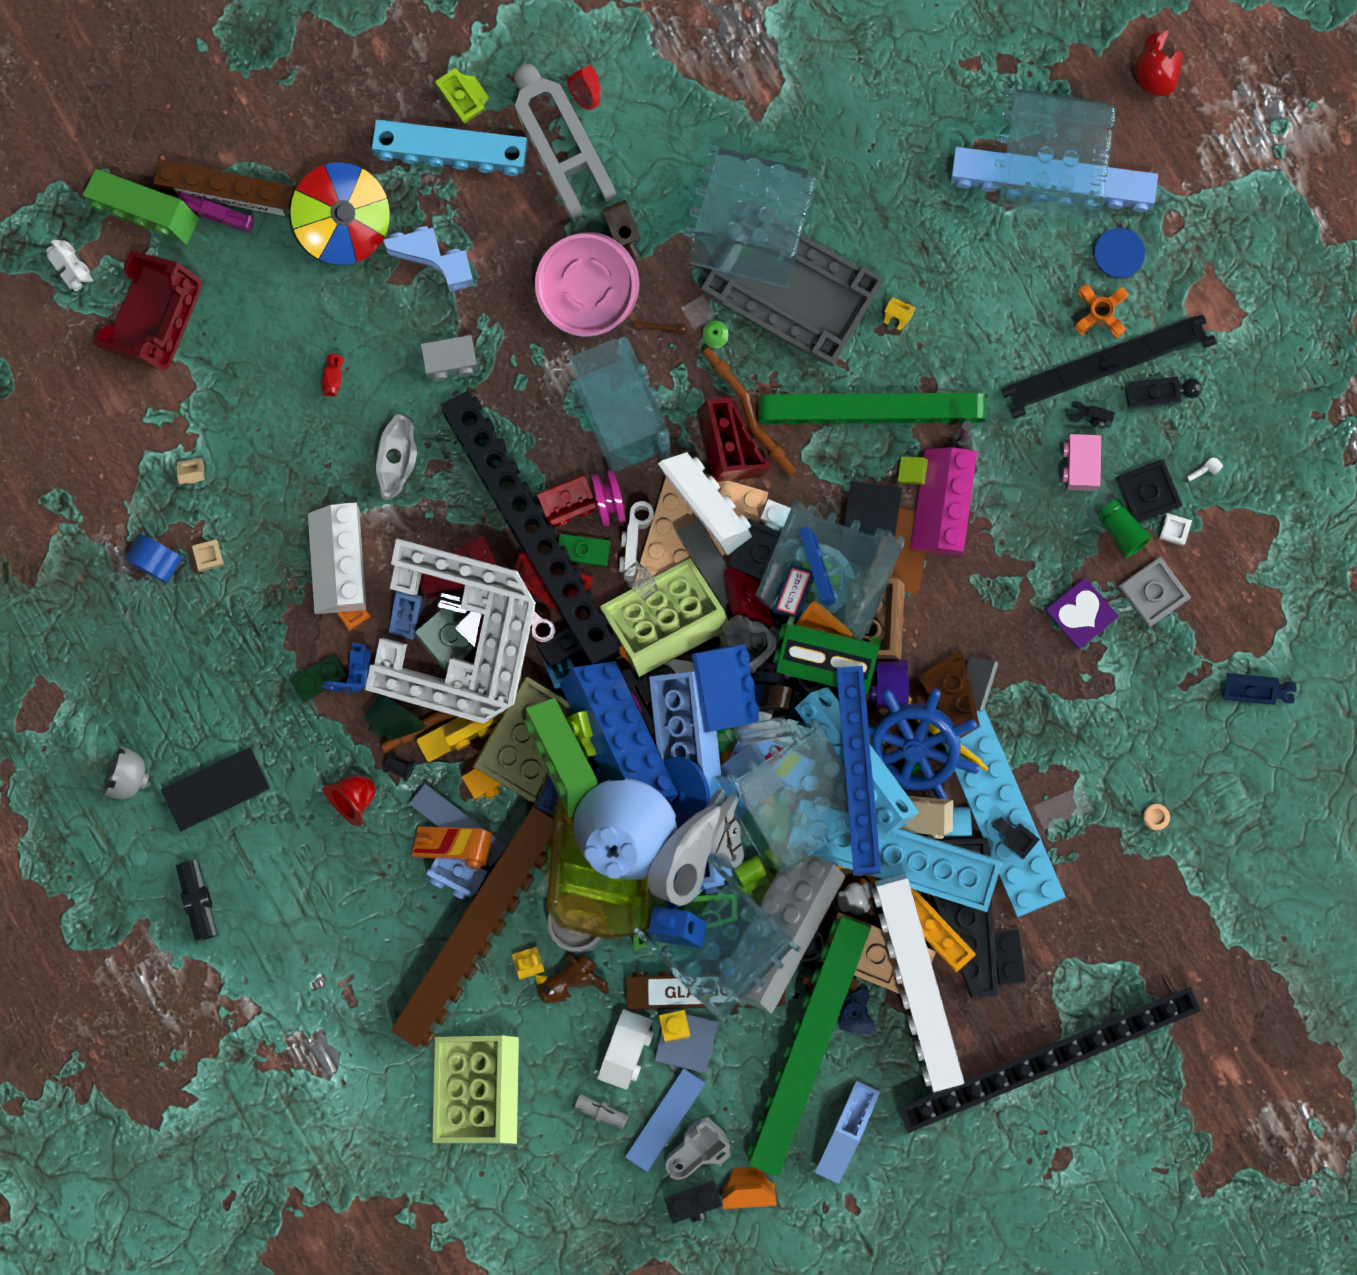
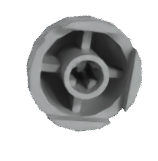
[103,746,149,800]

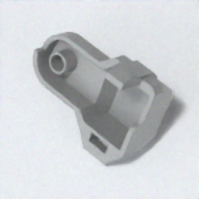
[665,1117,730,1180]

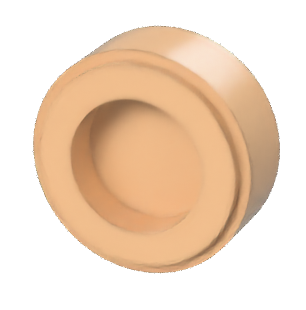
[1143,804,1170,831]

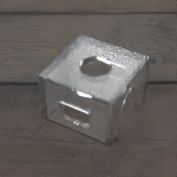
[623,561,658,601]

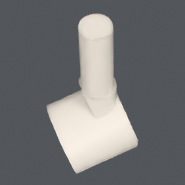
[1187,458,1223,482]

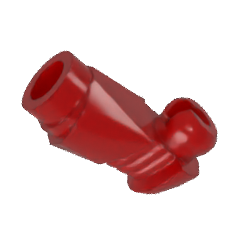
[320,353,344,397]

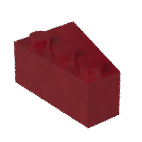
[697,397,771,482]
[420,536,498,599]

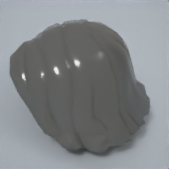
[719,615,777,673]

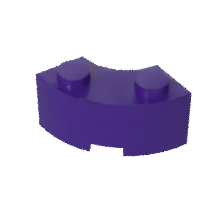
[871,660,909,708]

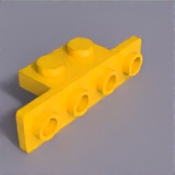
[417,711,504,762]

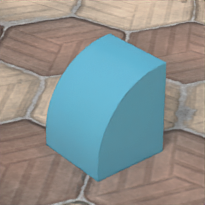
[944,807,972,839]

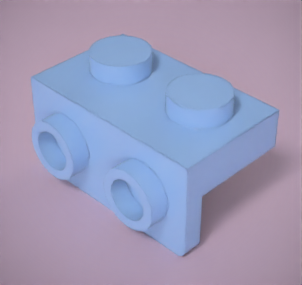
[426,859,488,902]

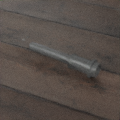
[952,421,972,450]

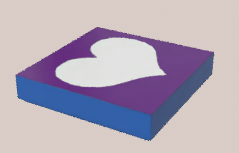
[1045,577,1119,650]

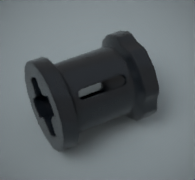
[383,751,416,782]

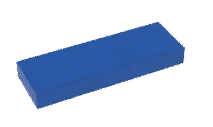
[799,526,836,606]

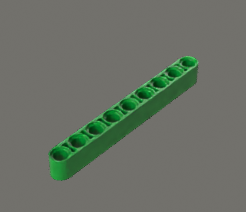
[758,393,986,425]

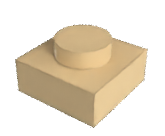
[177,458,205,484]
[192,539,224,572]

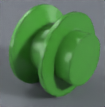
[703,321,728,348]

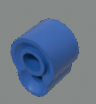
[124,534,182,584]

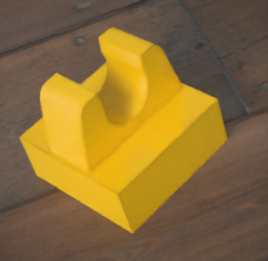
[884,297,916,330]
[512,947,545,980]

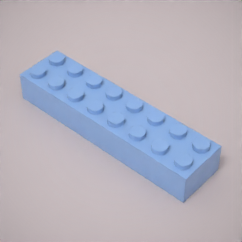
[649,671,733,883]

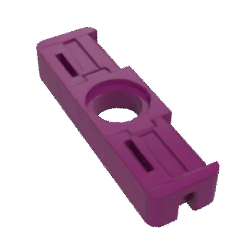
[177,192,255,234]

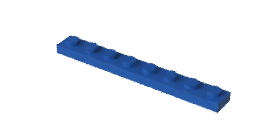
[836,666,881,876]

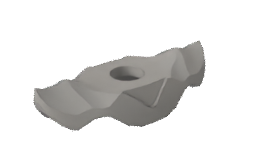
[375,414,417,500]

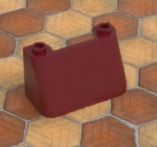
[92,251,201,371]

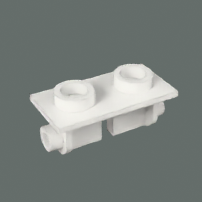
[46,240,94,291]

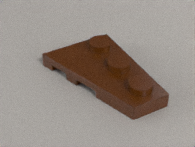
[917,650,980,739]

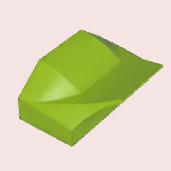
[435,68,489,124]

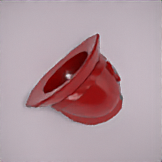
[321,775,376,827]

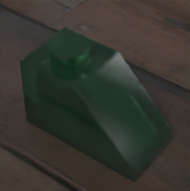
[362,694,426,740]

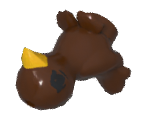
[535,953,609,1004]

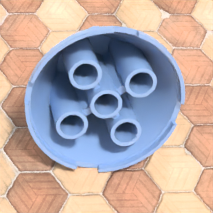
[574,779,677,880]

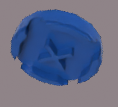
[1094,228,1145,279]

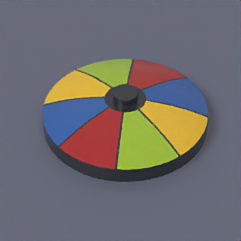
[288,162,390,265]

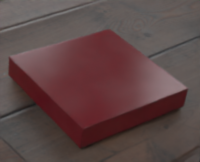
[724,567,773,629]

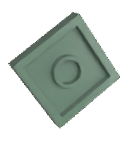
[413,608,475,672]

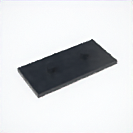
[161,747,270,832]

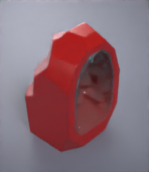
[567,65,601,110]

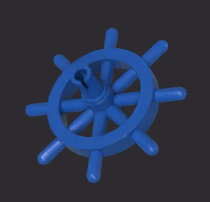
[868,689,980,800]

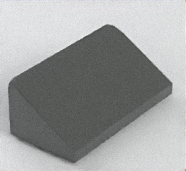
[966,657,998,712]

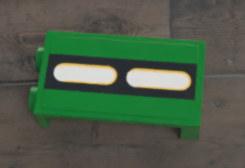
[773,616,882,695]

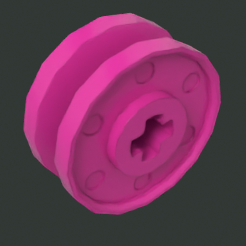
[591,470,626,528]

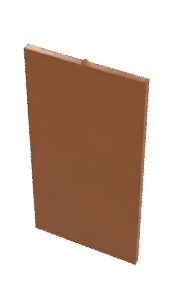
[879,508,926,594]

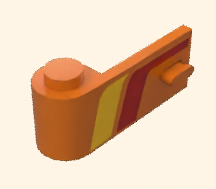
[412,826,492,870]

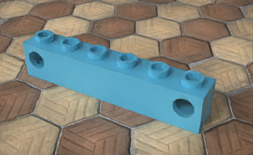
[372,120,528,176]
[795,687,919,834]

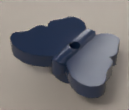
[839,987,876,1036]

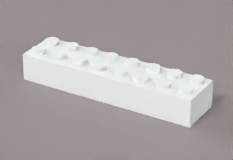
[871,873,965,1092]

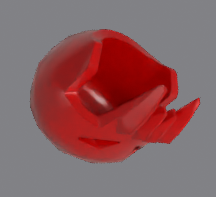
[1134,30,1182,97]

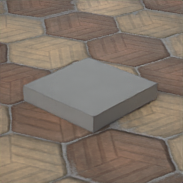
[1118,556,1191,628]

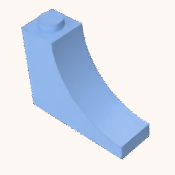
[815,1081,880,1184]

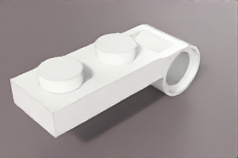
[619,501,654,580]

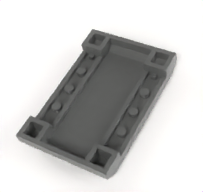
[701,203,885,366]

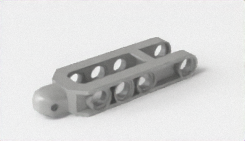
[514,64,617,219]

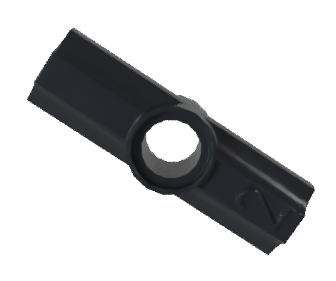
[175,859,217,941]

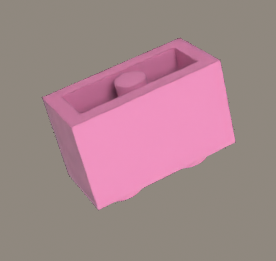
[1062,434,1101,491]

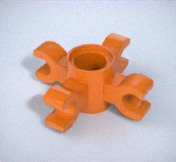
[1074,283,1129,339]

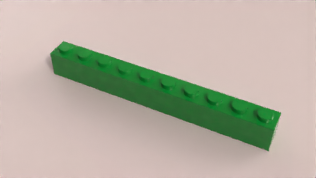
[746,915,872,1177]

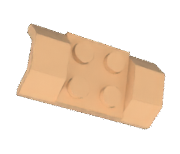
[819,912,936,994]

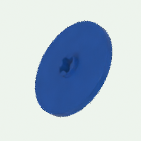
[663,757,710,830]

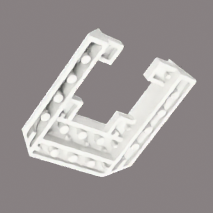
[365,539,536,723]

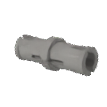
[574,1094,629,1131]

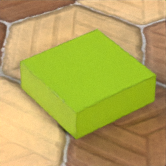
[898,457,928,485]

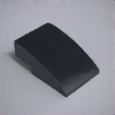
[841,481,902,569]

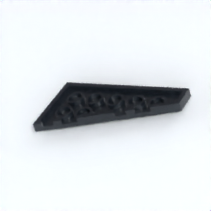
[930,838,999,997]

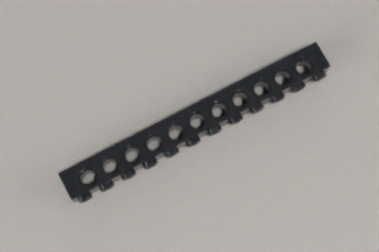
[441,390,622,665]
[896,986,1201,1134]

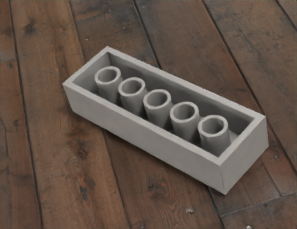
[717,847,845,1014]

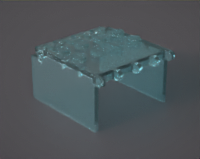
[991,88,1116,219]
[684,145,818,289]
[568,337,671,473]
[756,499,905,640]
[715,718,849,873]
[634,856,802,1025]

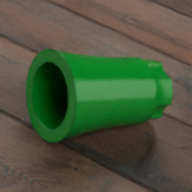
[1097,500,1153,559]

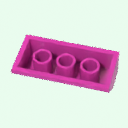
[911,447,977,557]

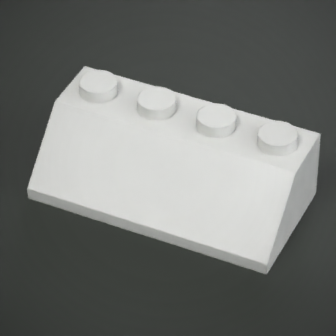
[658,452,752,555]
[308,503,366,614]

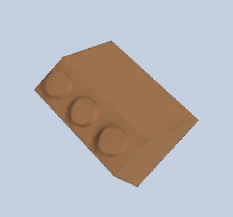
[845,578,905,660]

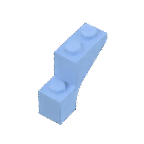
[384,226,474,292]

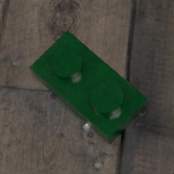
[290,654,348,703]

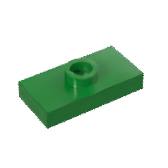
[558,534,611,567]

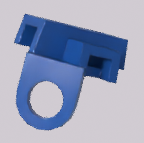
[321,642,372,693]

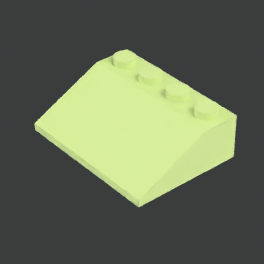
[599,558,727,677]
[433,1036,519,1144]

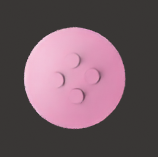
[535,232,639,336]

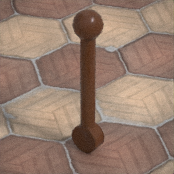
[634,319,687,335]

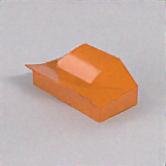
[722,1167,776,1209]

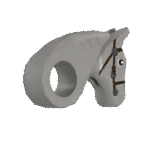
[648,789,744,906]

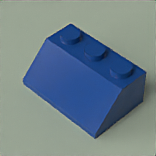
[692,644,759,732]

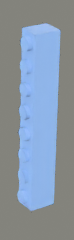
[951,147,1158,212]

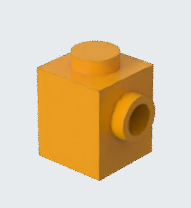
[462,769,503,802]

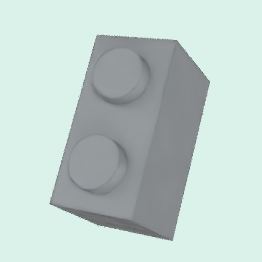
[421,335,478,381]

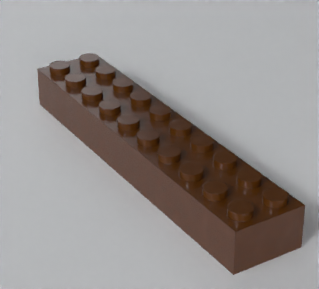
[390,807,563,1050]

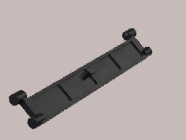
[1001,314,1217,419]

